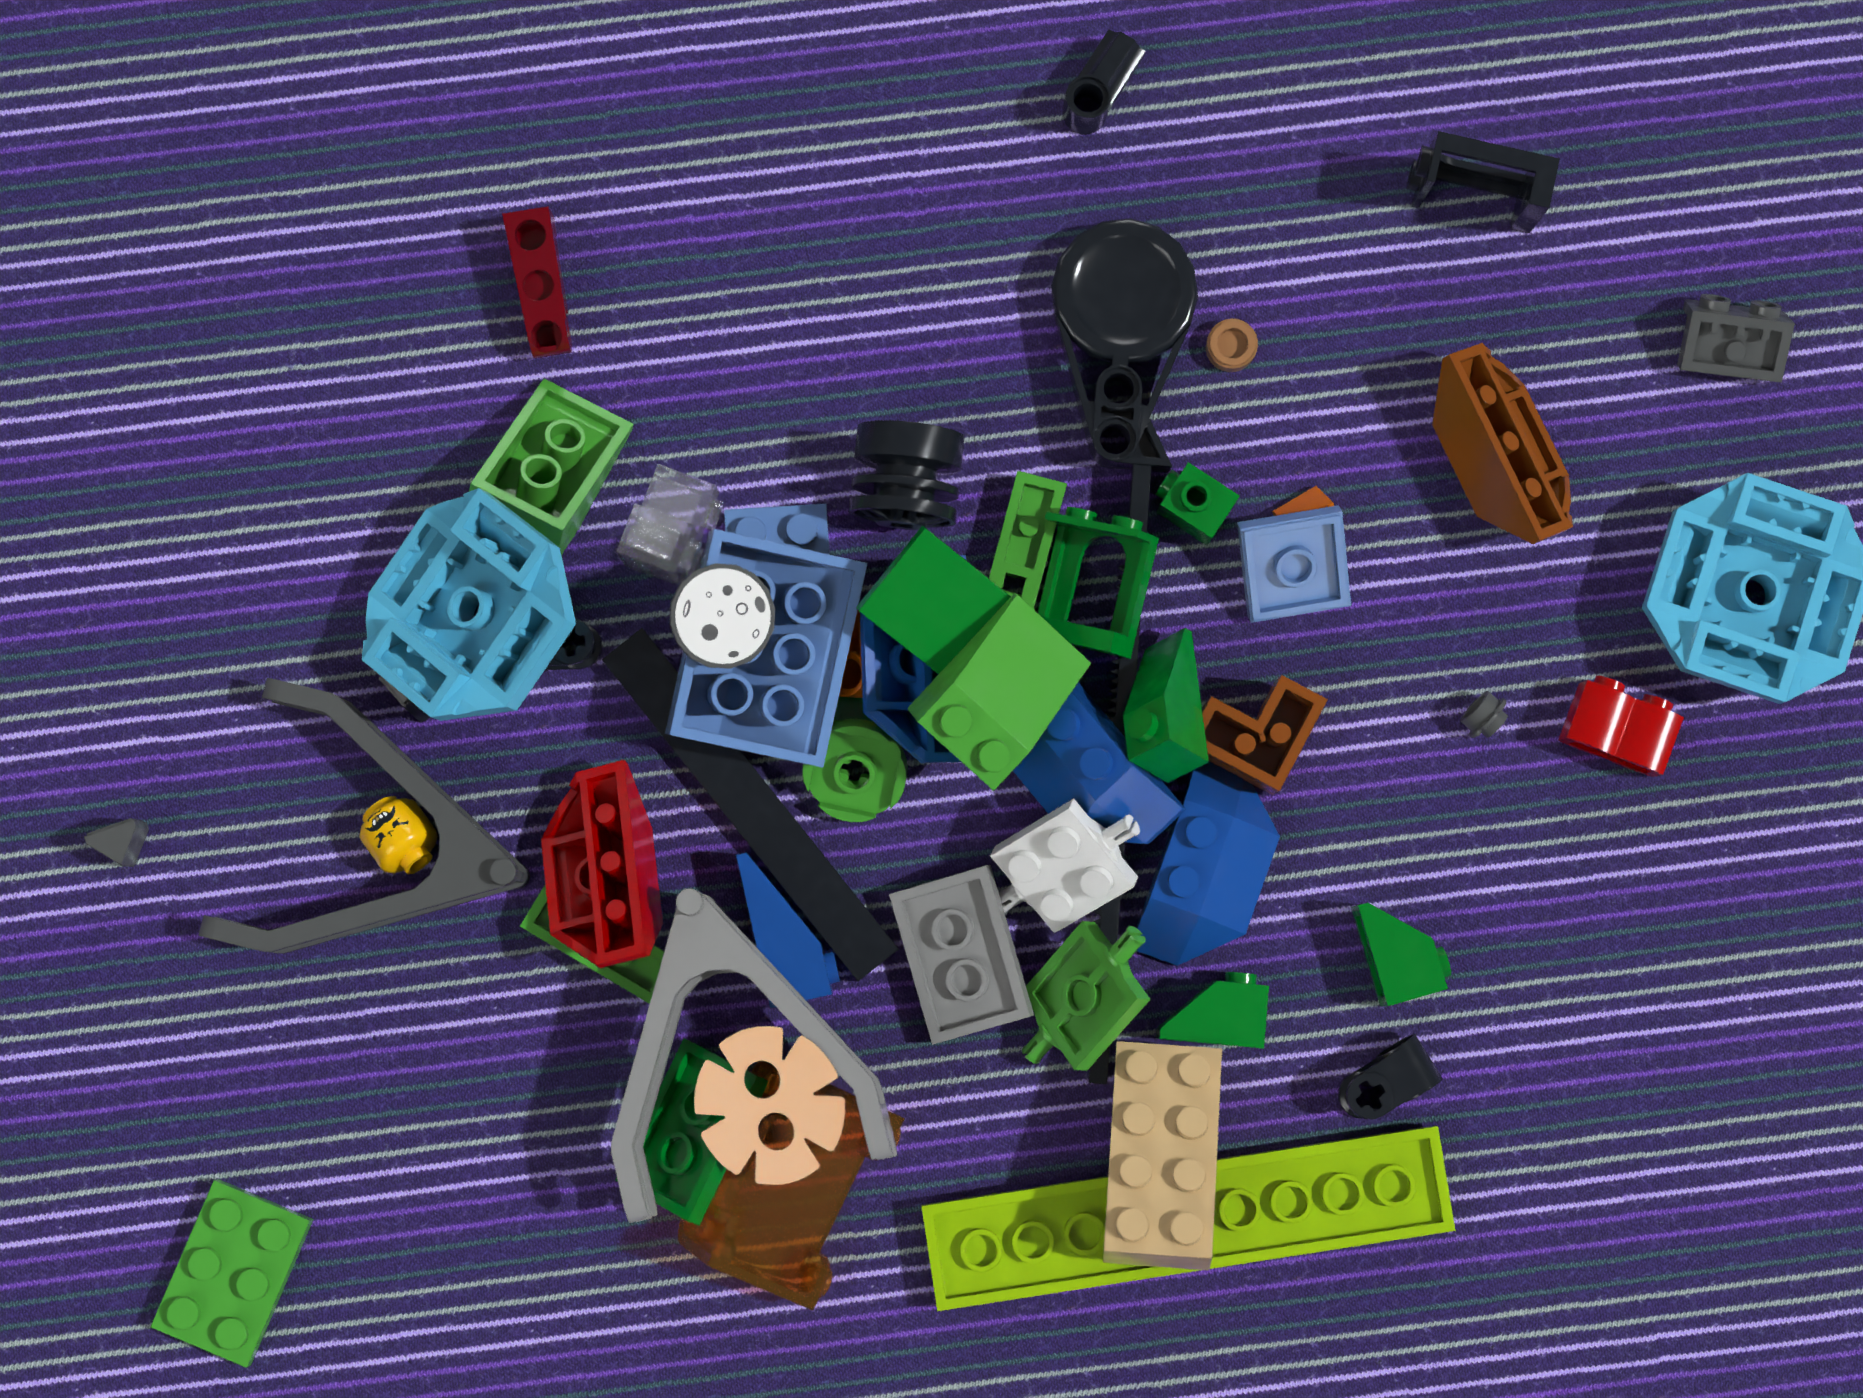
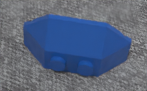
[860,555,966,763]
[1013,682,1186,844]
[1136,762,1280,966]

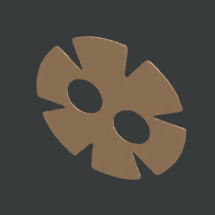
[694,1026,845,1185]

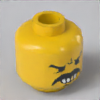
[359,796,438,874]

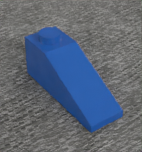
[736,853,840,1008]

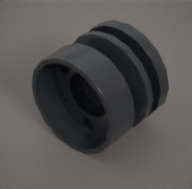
[848,420,965,530]

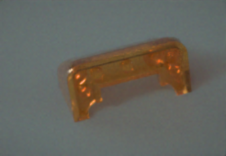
[678,1059,905,1311]

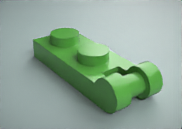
[989,471,1067,609]

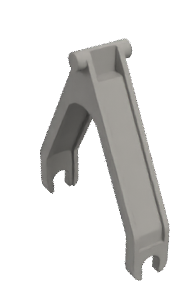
[611,889,897,1223]

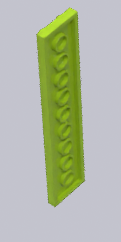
[921,1125,1456,1311]

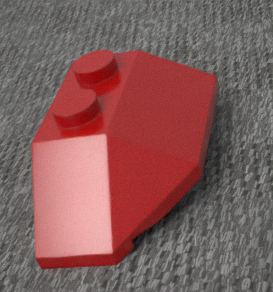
[541,760,663,968]

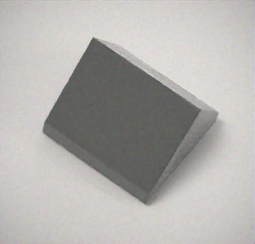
[84,818,149,867]

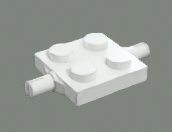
[990,798,1140,933]

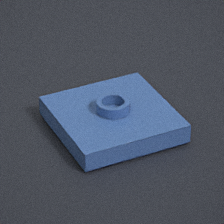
[1237,505,1351,623]

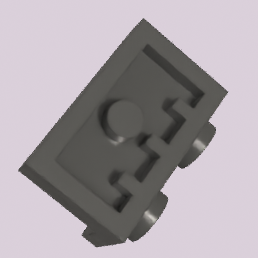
[1677,294,1795,383]

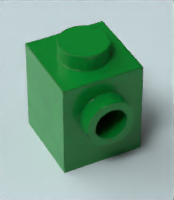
[1155,462,1240,546]

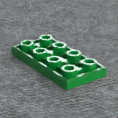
[856,525,1085,674]

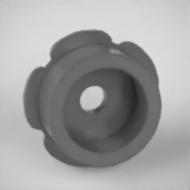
[1460,691,1508,738]

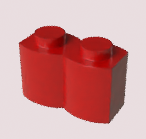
[1558,676,1684,777]

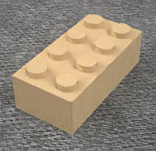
[1103,1041,1222,1270]

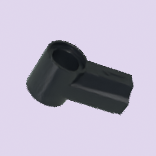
[1063,29,1145,135]

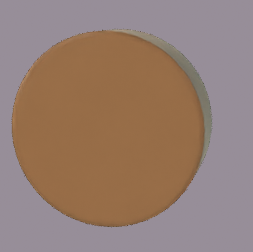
[1206,319,1258,372]

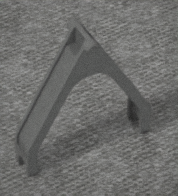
[198,678,530,954]

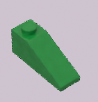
[1123,628,1209,783]

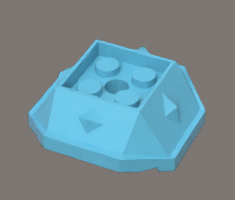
[1642,473,1863,704]
[362,488,576,721]

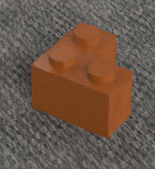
[1202,675,1328,795]

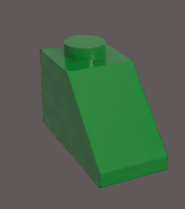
[1351,903,1451,1006]
[1155,972,1269,1049]

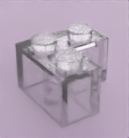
[616,464,723,586]

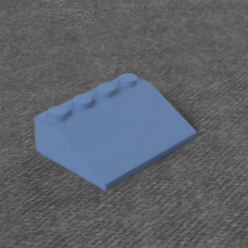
[665,529,867,768]

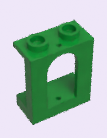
[1038,507,1159,659]

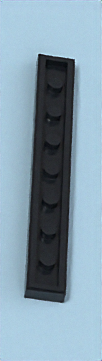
[602,628,899,982]

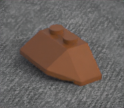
[1432,343,1573,544]

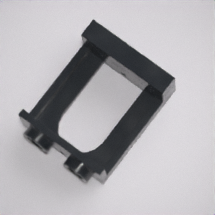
[1407,131,1560,234]

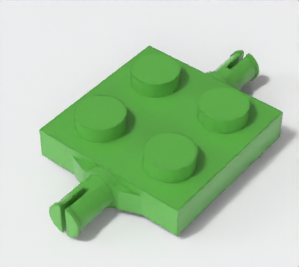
[1022,921,1150,1071]

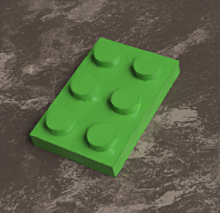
[151,1179,314,1368]

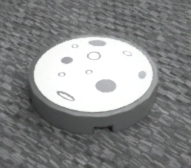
[669,564,775,669]

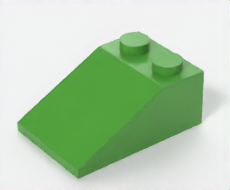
[469,379,634,555]
[907,593,1091,791]

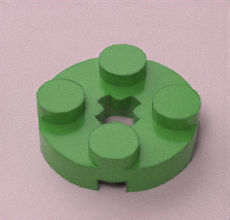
[803,719,908,822]

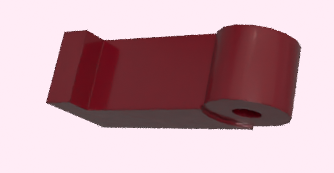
[502,206,572,359]

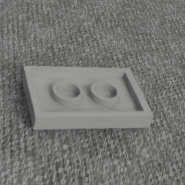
[889,865,1034,1045]

